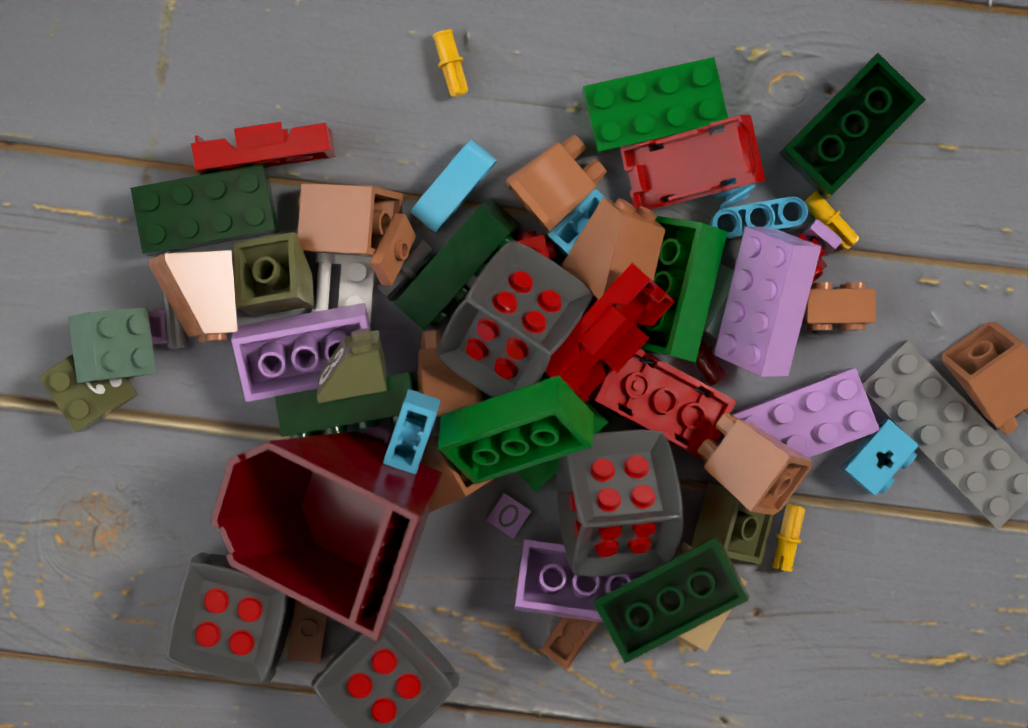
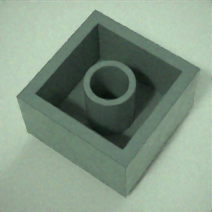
[68,307,156,383]

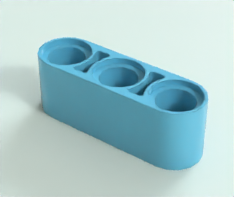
[410,139,497,234]
[709,197,808,240]

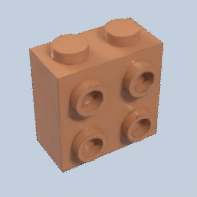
[802,282,876,331]

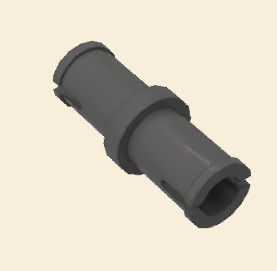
[377,240,437,302]

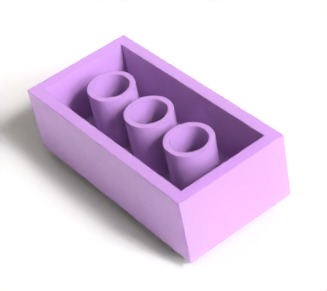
[714,226,821,377]
[231,303,371,402]
[731,368,880,458]
[514,539,647,623]

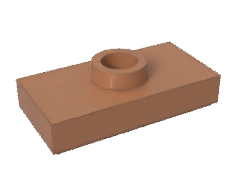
[370,213,416,286]
[287,600,328,664]
[539,617,600,670]

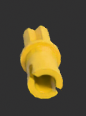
[432,29,469,97]
[804,190,859,250]
[771,504,805,572]

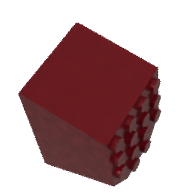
[211,431,442,641]

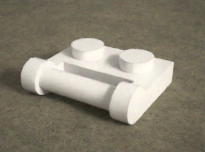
[311,253,375,323]

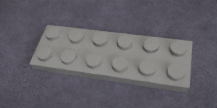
[862,340,1028,529]

